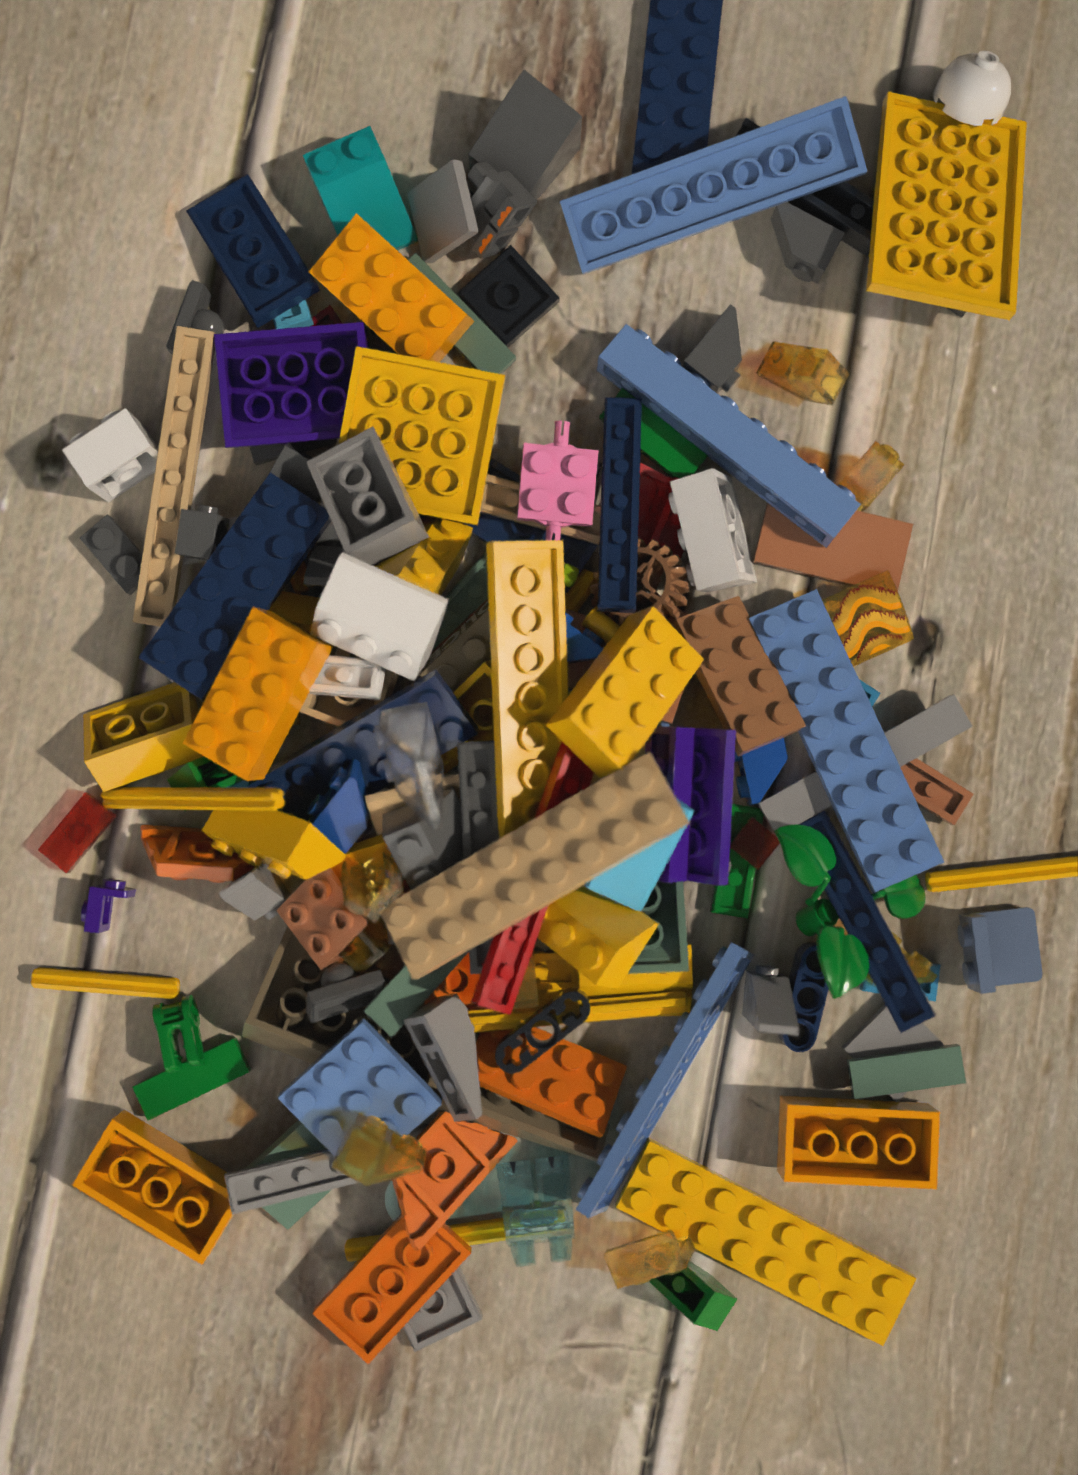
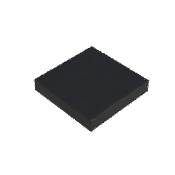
[457,245,560,348]

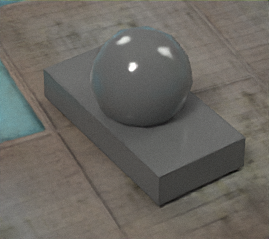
[166,280,224,355]
[306,963,385,1023]

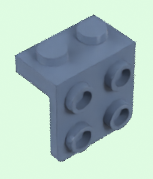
[957,907,1043,994]

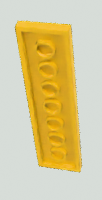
[486,540,568,839]
[615,1138,917,1346]

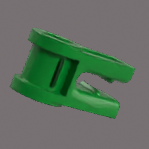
[152,995,205,1073]

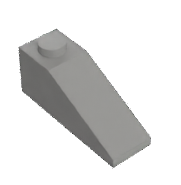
[219,863,291,920]
[742,965,799,1035]
[403,993,482,1122]

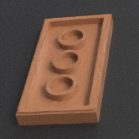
[752,503,913,593]

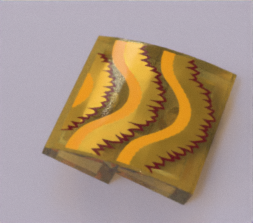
[822,570,914,667]

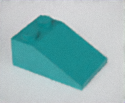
[303,126,418,250]

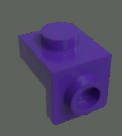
[81,879,136,933]

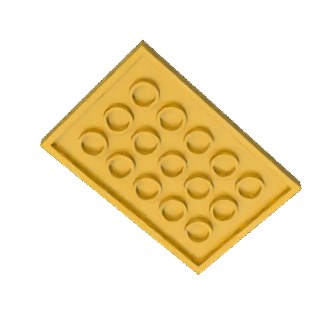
[866,91,1027,320]

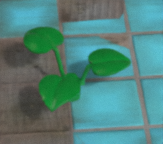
[774,824,926,999]

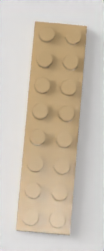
[379,753,690,979]

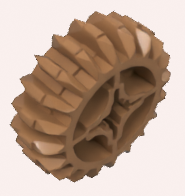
[589,538,690,626]

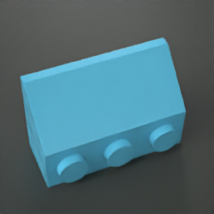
[584,798,694,911]

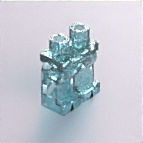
[496,1155,576,1267]

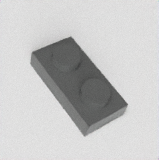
[80,514,143,595]

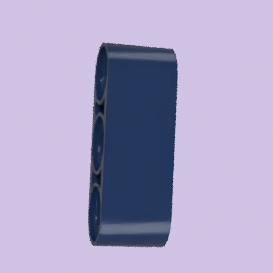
[777,942,829,1052]

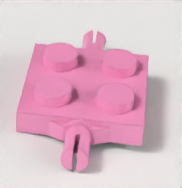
[517,421,598,541]

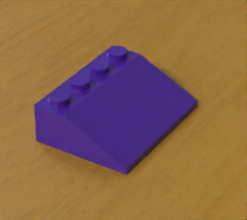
[214,322,370,448]

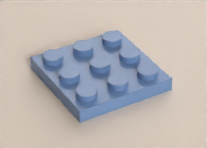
[278,1018,442,1179]

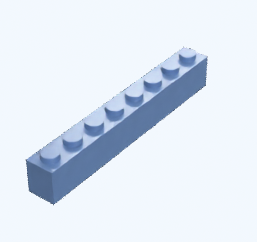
[597,324,861,548]

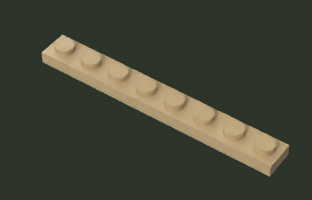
[133,326,216,627]

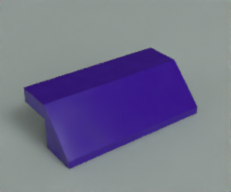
[645,726,736,886]

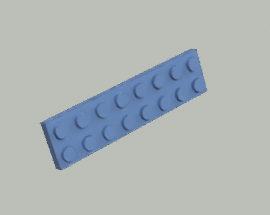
[560,96,867,275]
[749,589,944,893]
[576,942,755,1218]

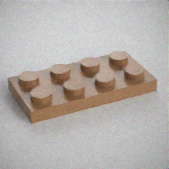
[672,596,806,756]

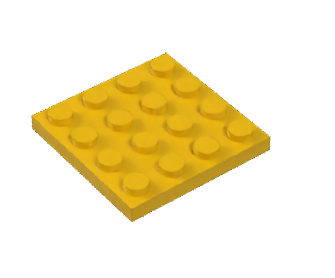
[338,346,505,526]

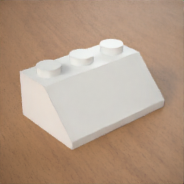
[669,468,757,592]
[310,552,449,681]

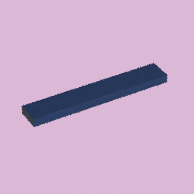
[597,397,642,613]
[799,810,937,1033]

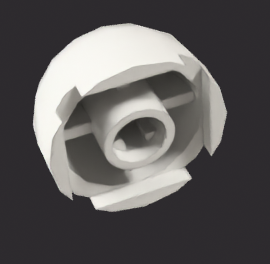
[933,51,1011,126]

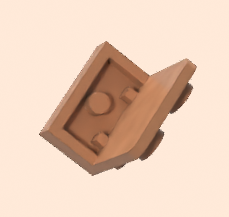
[276,868,368,970]

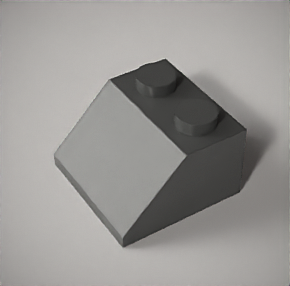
[382,786,464,890]

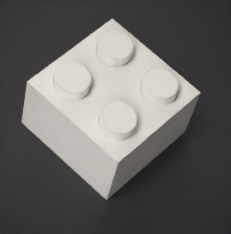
[62,408,159,503]

